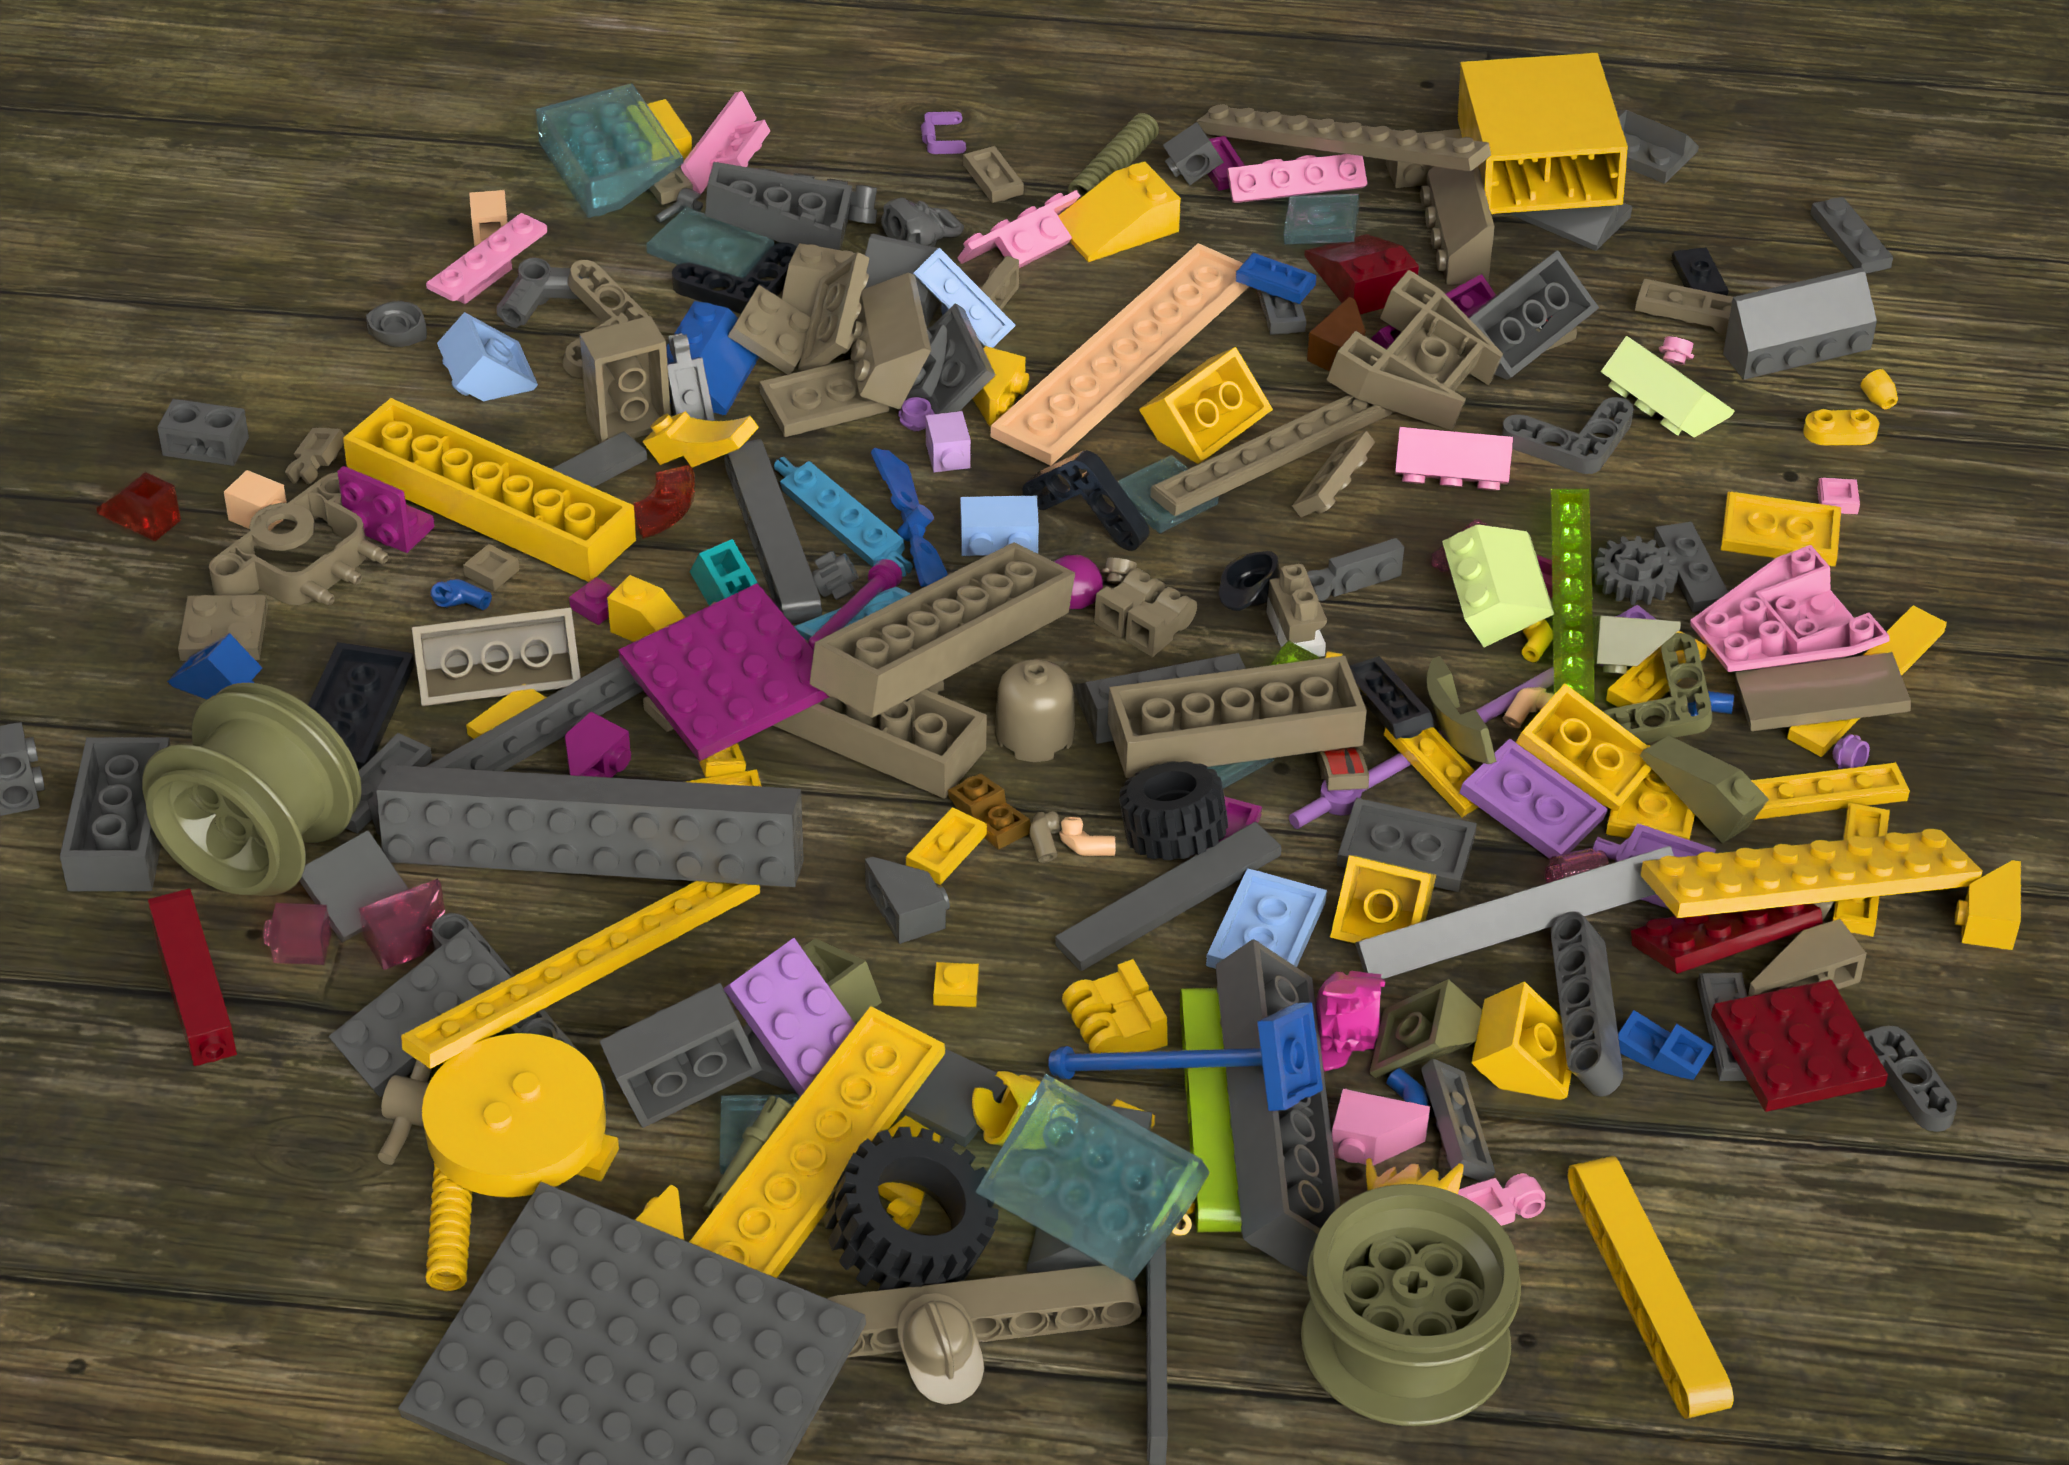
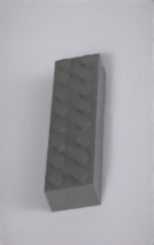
[1216,939,1341,1277]

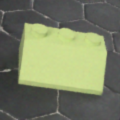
[1601,336,1735,437]
[1442,524,1554,647]

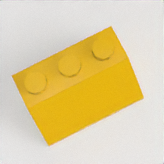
[1139,347,1273,464]

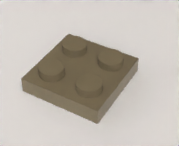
[728,285,811,375]
[178,595,268,661]

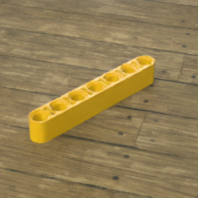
[1568,1156,1733,1419]

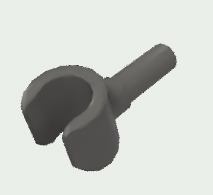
[655,188,703,223]

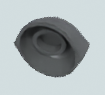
[366,301,427,347]

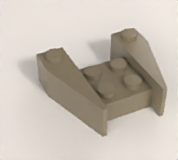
[1327,270,1503,430]

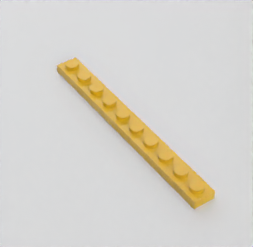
[401,881,760,1069]

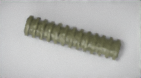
[1068,113,1159,201]

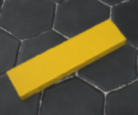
[1751,762,1910,820]
[1832,803,1890,937]

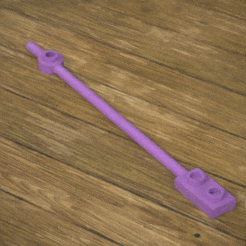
[1289,605,1656,829]

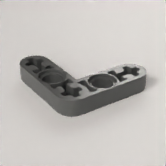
[1501,397,1634,474]
[1863,1026,1957,1132]

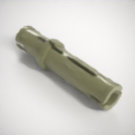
[703,1095,792,1216]

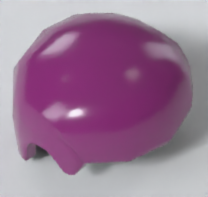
[1053,555,1103,609]

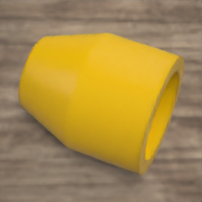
[1860,369,1898,409]

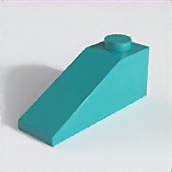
[689,539,758,606]

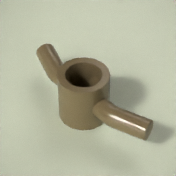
[378,1059,432,1165]

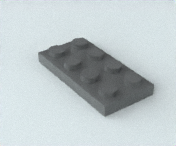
[328,927,512,1097]

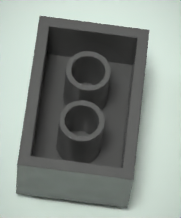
[600,983,762,1128]

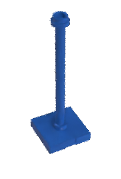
[1049,1002,1323,1111]

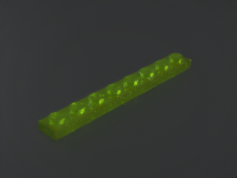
[1551,489,1595,705]

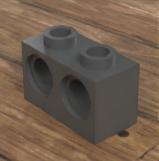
[157,399,249,466]
[0,722,45,816]

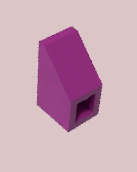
[565,712,631,778]

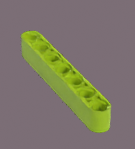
[1180,988,1242,1232]

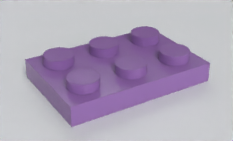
[1459,739,1608,864]
[723,938,856,1097]

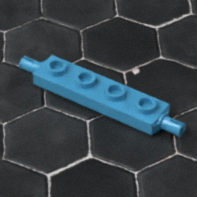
[774,457,913,577]

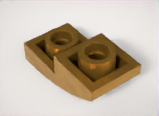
[948,773,1031,850]

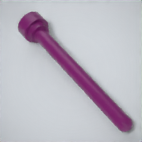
[808,559,902,650]

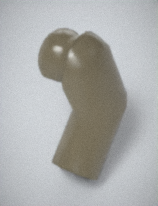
[1030,811,1061,863]

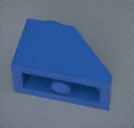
[168,633,262,699]

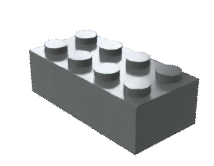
[60,737,171,891]

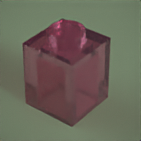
[263,903,332,965]

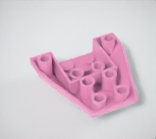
[1690,545,1889,672]

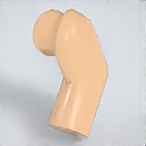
[1503,687,1554,728]
[1059,817,1115,856]

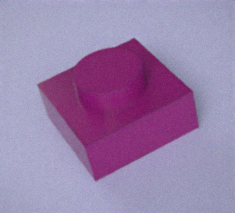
[569,577,615,625]

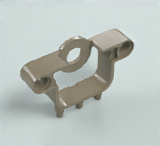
[209,472,389,606]

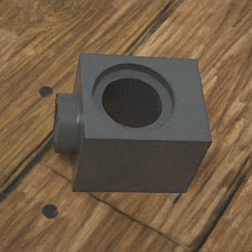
[1163,122,1224,186]

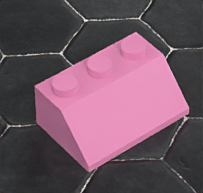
[1395,427,1513,491]

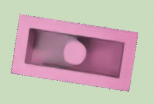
[1332,1089,1430,1165]

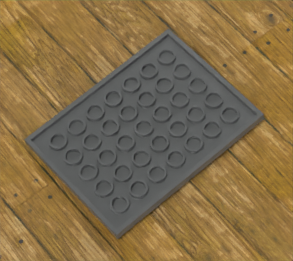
[398,1182,866,1465]

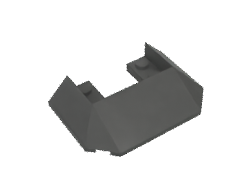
[1507,110,1699,251]

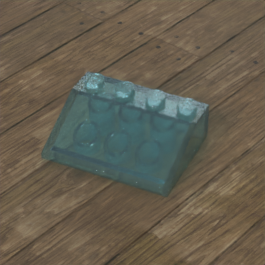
[536,83,684,218]
[976,1074,1210,1281]

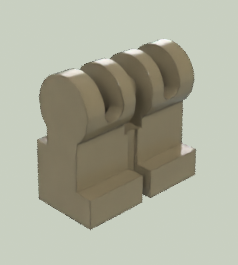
[1094,568,1197,657]

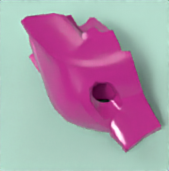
[1316,971,1385,1072]

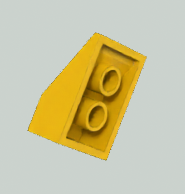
[1058,161,1181,262]
[1516,683,1652,811]

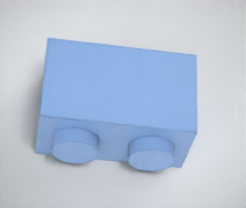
[960,496,1039,556]

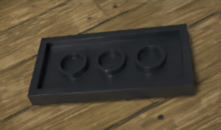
[308,642,415,771]

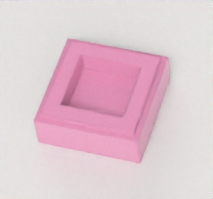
[1817,478,1860,514]

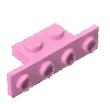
[681,91,770,194]
[1227,154,1367,203]
[958,190,1080,268]
[426,213,547,304]

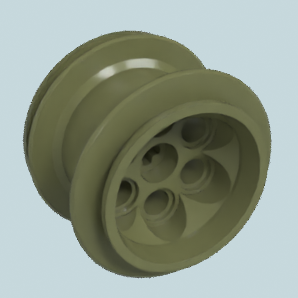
[142,683,361,896]
[1301,1184,1521,1426]

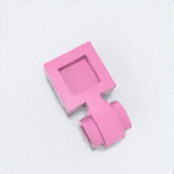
[1458,1173,1545,1226]

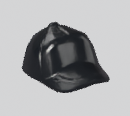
[1219,551,1280,611]

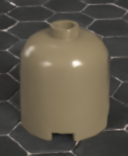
[995,659,1075,762]

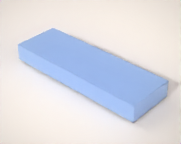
[913,248,1016,348]

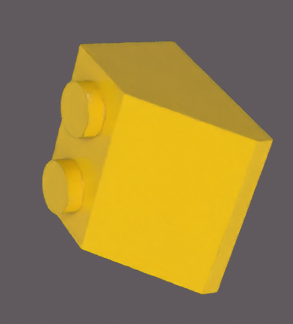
[1330,855,1436,943]
[1471,981,1572,1100]

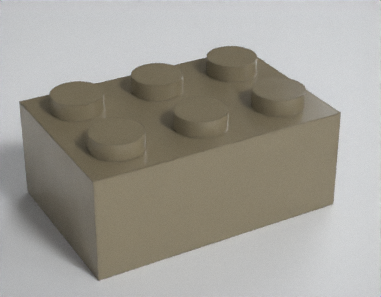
[580,316,671,443]

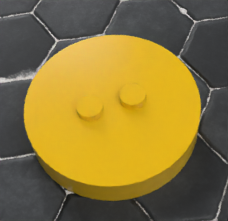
[422,1033,606,1197]

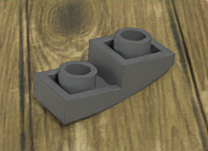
[905,324,947,400]

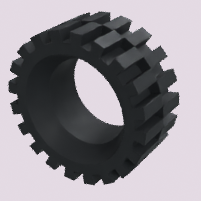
[824,1127,999,1291]

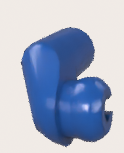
[431,579,492,610]
[1387,1068,1429,1106]

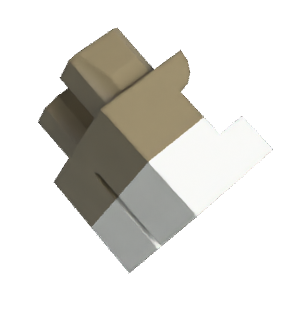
[1266,564,1327,662]

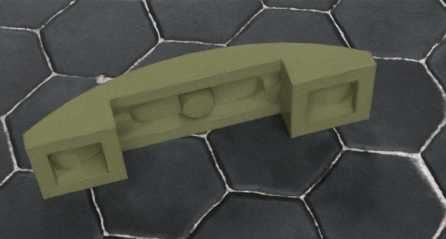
[1427,656,1497,764]

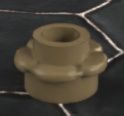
[1101,557,1137,586]

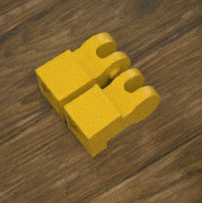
[1062,959,1168,1053]

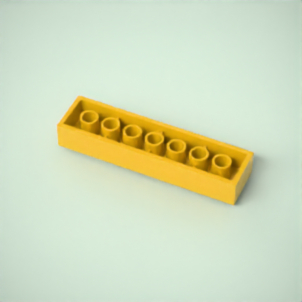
[343,398,636,582]

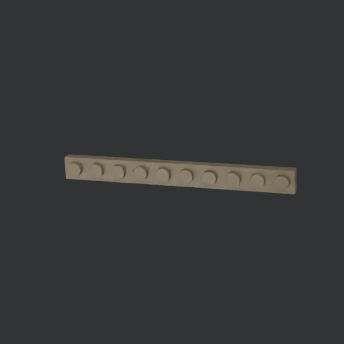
[1197,104,1491,171]

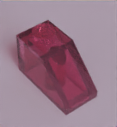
[359,879,445,970]

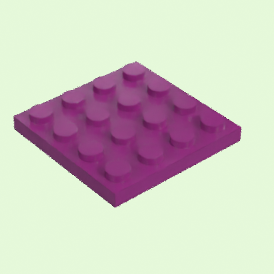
[618,583,829,761]

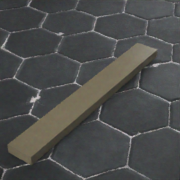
[1150,394,1395,516]

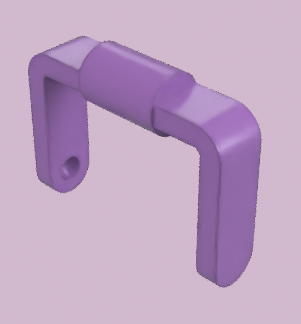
[921,111,966,154]

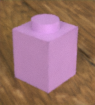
[926,411,971,472]

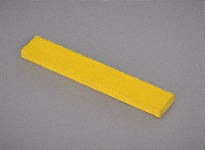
[1787,605,1947,757]

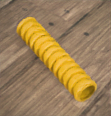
[425,1162,473,1291]

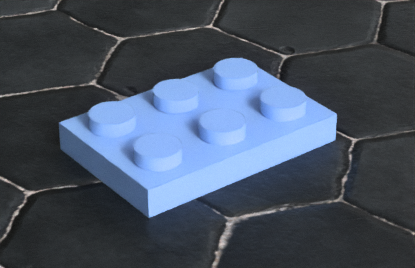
[1206,868,1327,969]

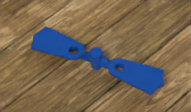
[871,448,948,587]

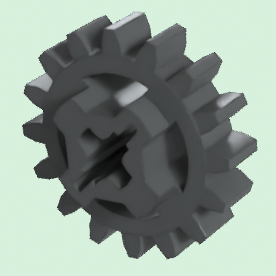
[1593,536,1679,605]

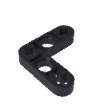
[672,243,797,314]
[1022,450,1150,551]

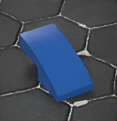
[1618,1010,1714,1080]

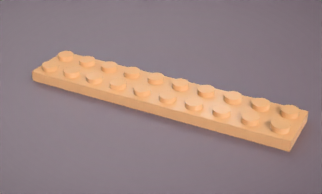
[990,243,1250,466]

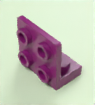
[337,466,434,553]

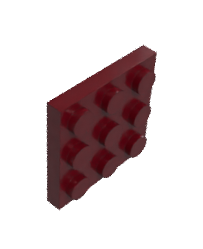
[1711,979,1888,1112]

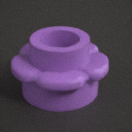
[898,397,935,431]
[1833,734,1870,769]

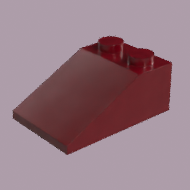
[1304,234,1419,315]

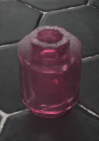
[1545,848,1609,883]

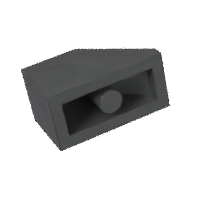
[865,857,950,944]

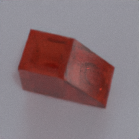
[96,472,181,541]

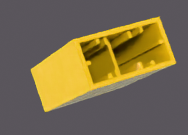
[1458,53,1628,214]

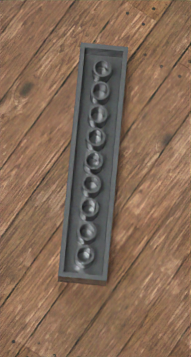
[377,765,804,887]

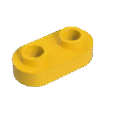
[1803,409,1879,445]

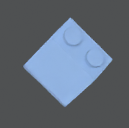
[437,312,538,401]

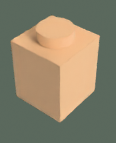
[469,190,508,246]
[224,470,287,531]

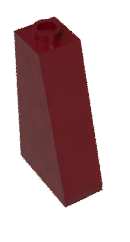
[147,888,237,1066]

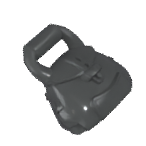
[881,198,964,247]

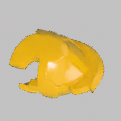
[972,1071,1068,1152]

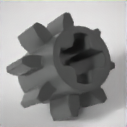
[811,551,859,600]

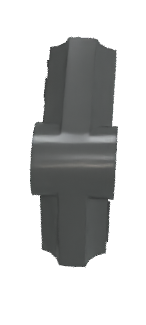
[497,258,589,329]

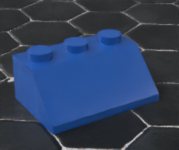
[666,301,759,415]

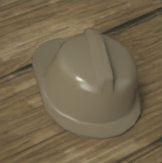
[897,1293,984,1405]

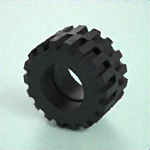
[1119,761,1228,860]

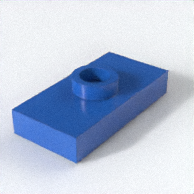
[1236,253,1316,304]

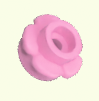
[1659,336,1694,365]

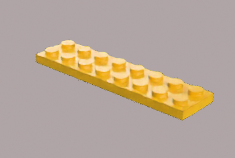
[1640,829,1983,918]
[689,1006,945,1278]

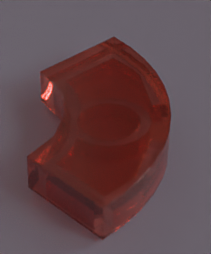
[632,465,695,538]

